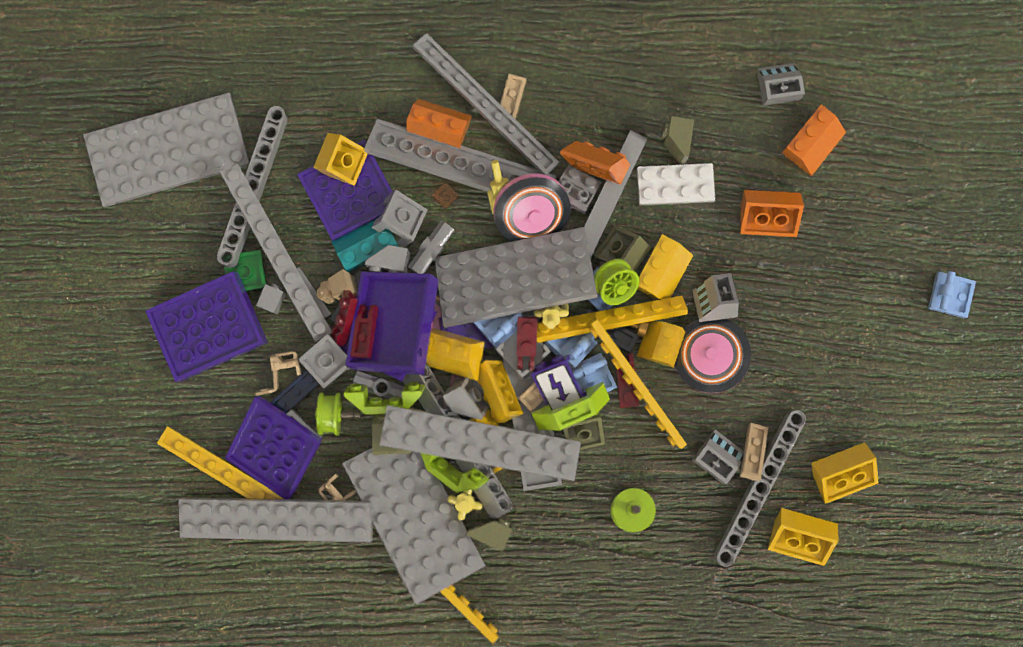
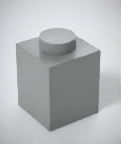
[256,283,286,315]

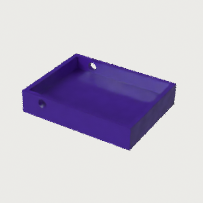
[145,272,268,382]
[345,272,439,375]

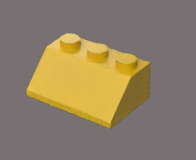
[637,234,693,300]
[426,328,484,380]
[477,360,524,424]
[811,442,878,504]
[768,508,838,566]

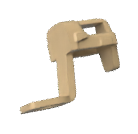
[255,351,301,396]
[318,474,357,501]

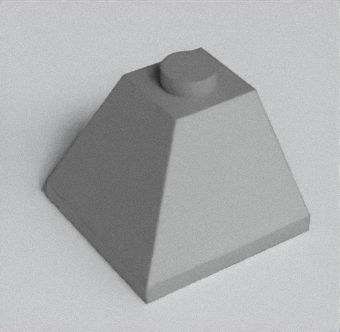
[442,376,490,420]

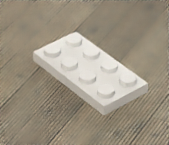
[637,163,715,205]

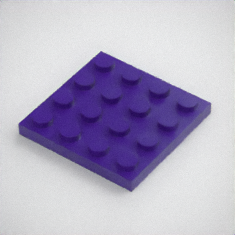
[297,139,392,241]
[225,395,323,499]

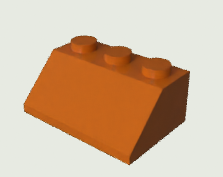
[406,99,472,148]
[782,104,846,176]
[560,141,630,185]
[740,190,804,237]

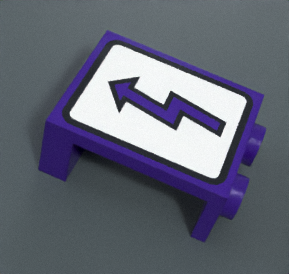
[531,354,587,410]

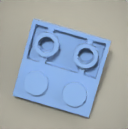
[928,271,976,319]
[472,313,523,348]
[545,333,597,370]
[571,353,617,392]

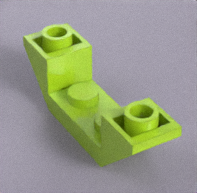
[344,382,425,414]
[531,382,610,430]
[420,453,489,492]

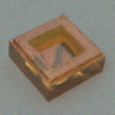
[432,182,459,210]

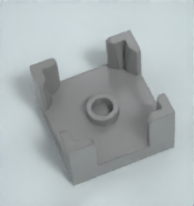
[372,190,427,247]
[496,331,551,379]
[298,334,351,390]

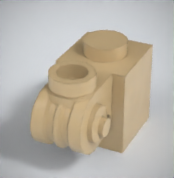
[316,269,358,304]

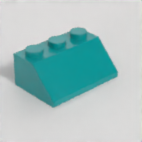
[331,217,399,273]

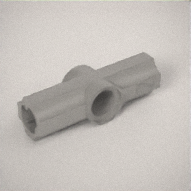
[408,221,454,274]
[353,371,404,399]

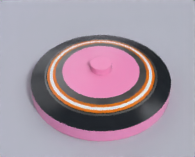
[493,174,570,242]
[675,319,751,393]

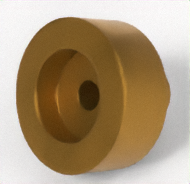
[631,322,649,337]

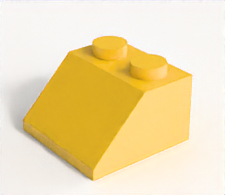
[313,133,368,186]
[637,321,685,368]

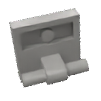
[558,165,602,214]

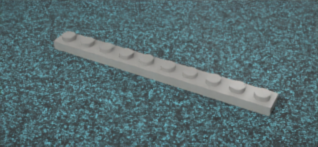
[413,33,559,175]
[220,163,332,342]

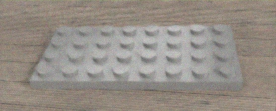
[83,93,250,207]
[435,227,598,328]
[342,448,485,605]

